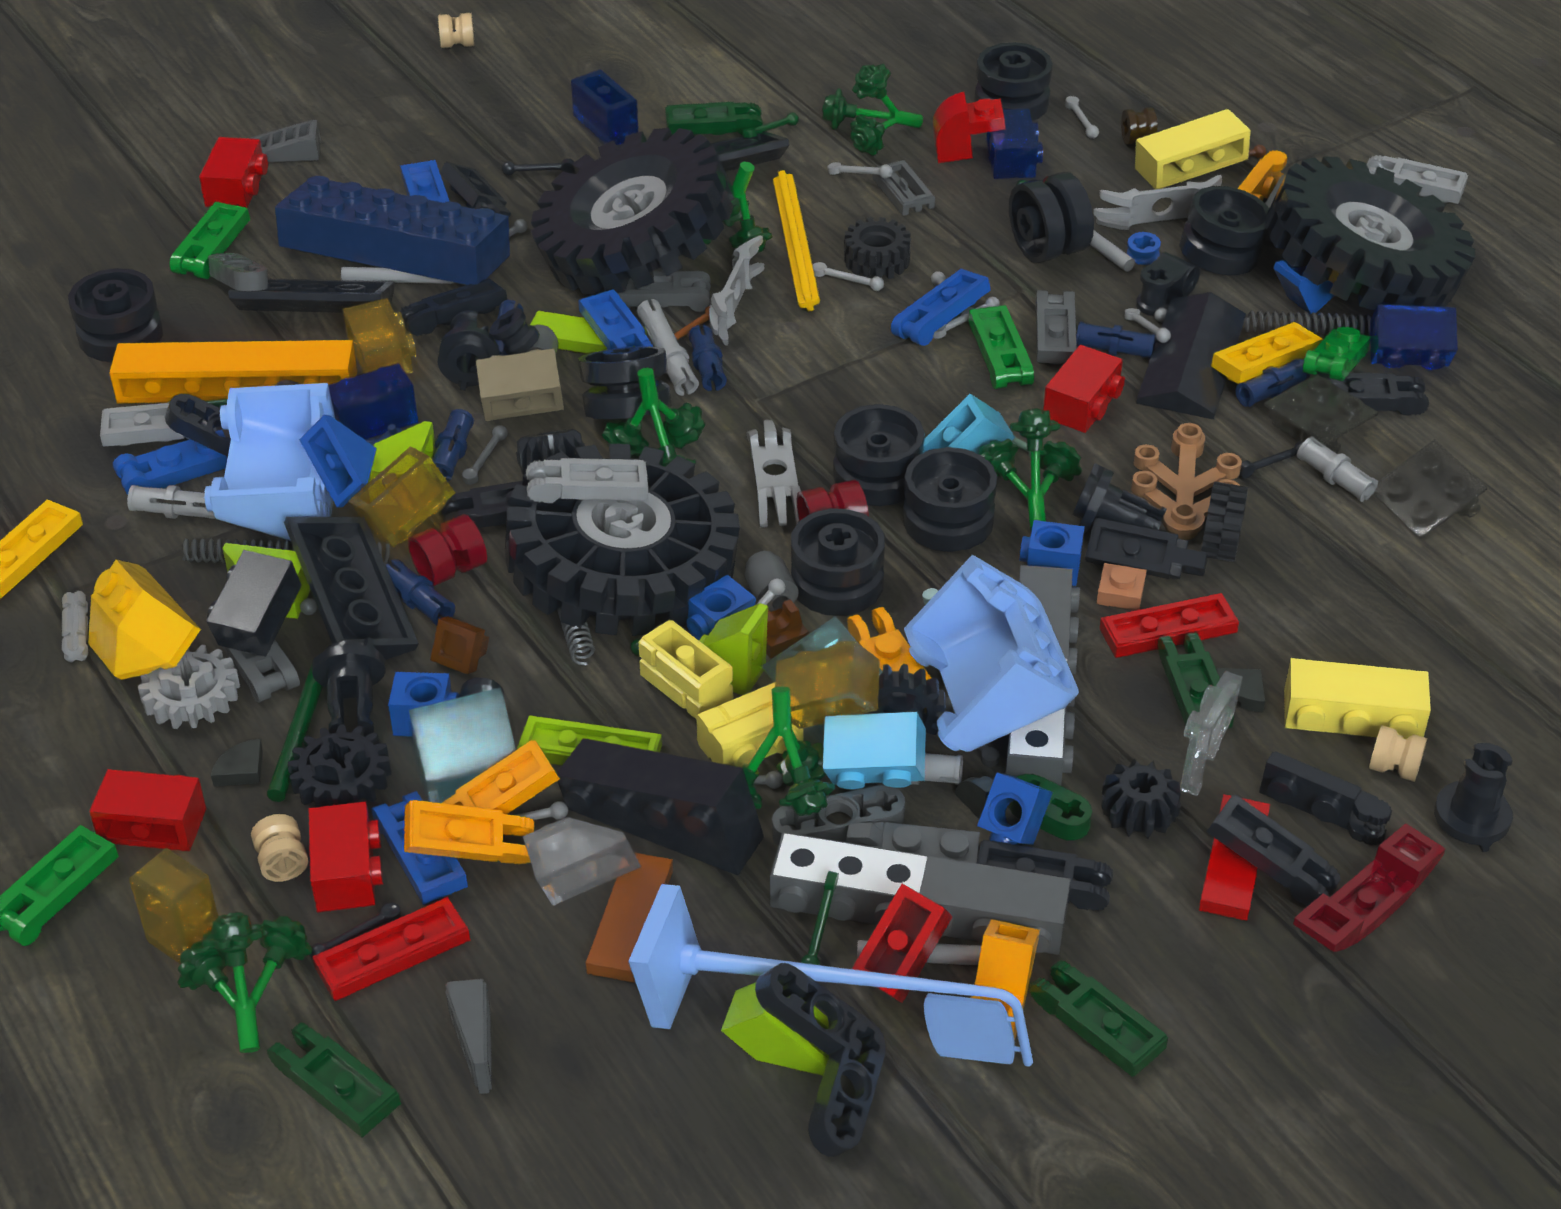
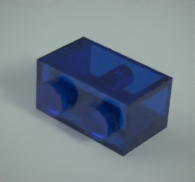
[571,69,639,145]
[986,109,1043,179]
[1370,305,1458,370]
[328,363,418,440]

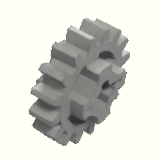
[138,645,240,729]

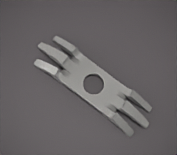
[1093,175,1222,230]
[709,236,764,345]
[746,419,801,528]

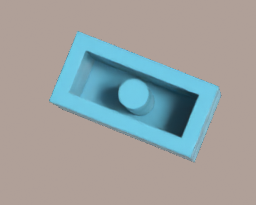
[823,712,926,789]

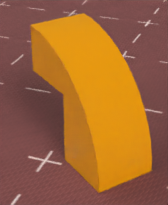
[971,919,1040,1041]

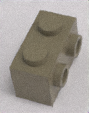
[476,348,564,421]

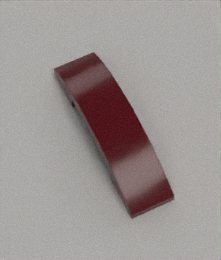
[1293,823,1446,952]

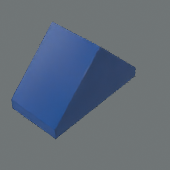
[1273,260,1335,314]
[299,415,377,508]

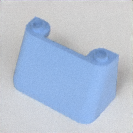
[205,383,335,541]
[904,555,1079,752]

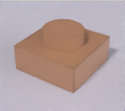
[1097,563,1147,610]

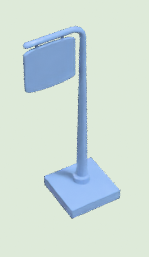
[628,884,1033,1067]

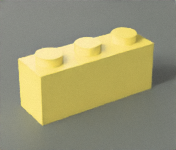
[1135,109,1250,189]
[1284,658,1431,739]

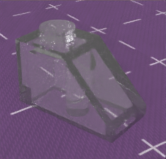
[523,817,641,906]

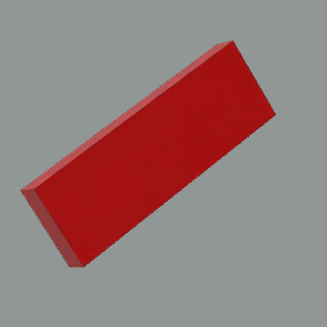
[1099,593,1239,658]
[1199,794,1270,921]
[312,897,470,1002]

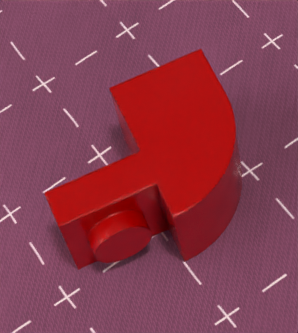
[933,92,1006,163]

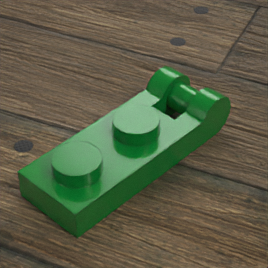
[170,202,250,279]
[968,305,1034,389]
[1303,327,1371,381]
[0,825,119,946]

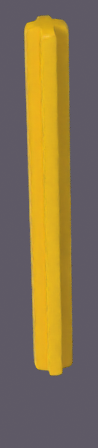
[773,170,820,311]

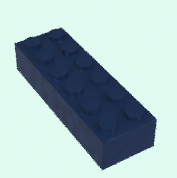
[275,176,510,285]

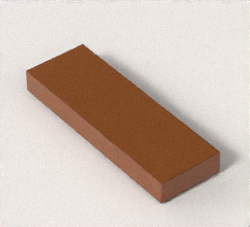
[586,851,673,983]

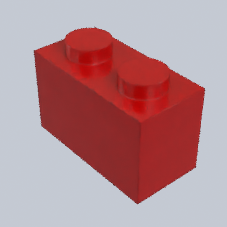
[199,137,268,208]
[1043,344,1125,433]
[89,769,207,851]
[309,801,383,912]
[852,883,953,1003]

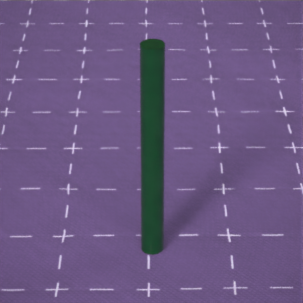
[267,664,323,802]

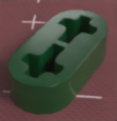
[1008,774,1092,841]

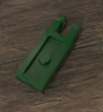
[665,102,763,136]
[1158,633,1234,733]
[1029,960,1168,1077]
[267,1022,401,1138]

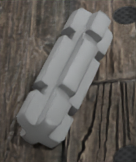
[62,590,88,663]

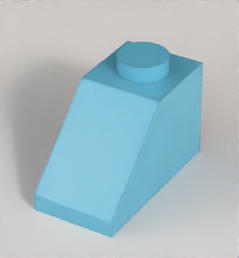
[923,394,1015,454]

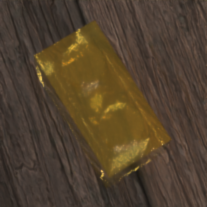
[343,298,416,384]
[349,446,455,548]
[775,641,880,729]
[129,848,218,964]

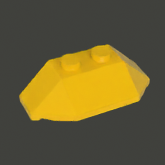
[88,560,201,680]

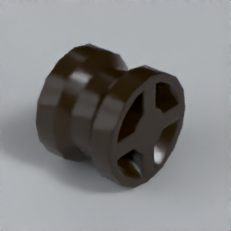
[1121,107,1158,145]

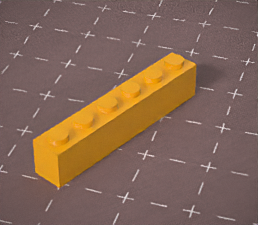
[109,340,357,403]

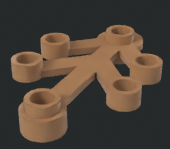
[1131,423,1242,540]

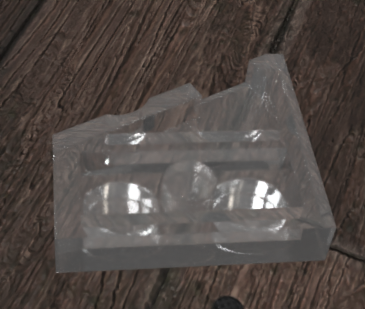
[1180,671,1243,796]

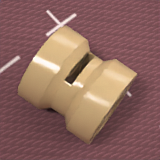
[438,13,474,48]
[1369,725,1427,782]
[251,814,308,882]

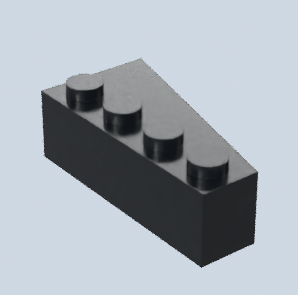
[557,738,764,876]

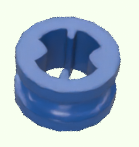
[1127,232,1161,265]

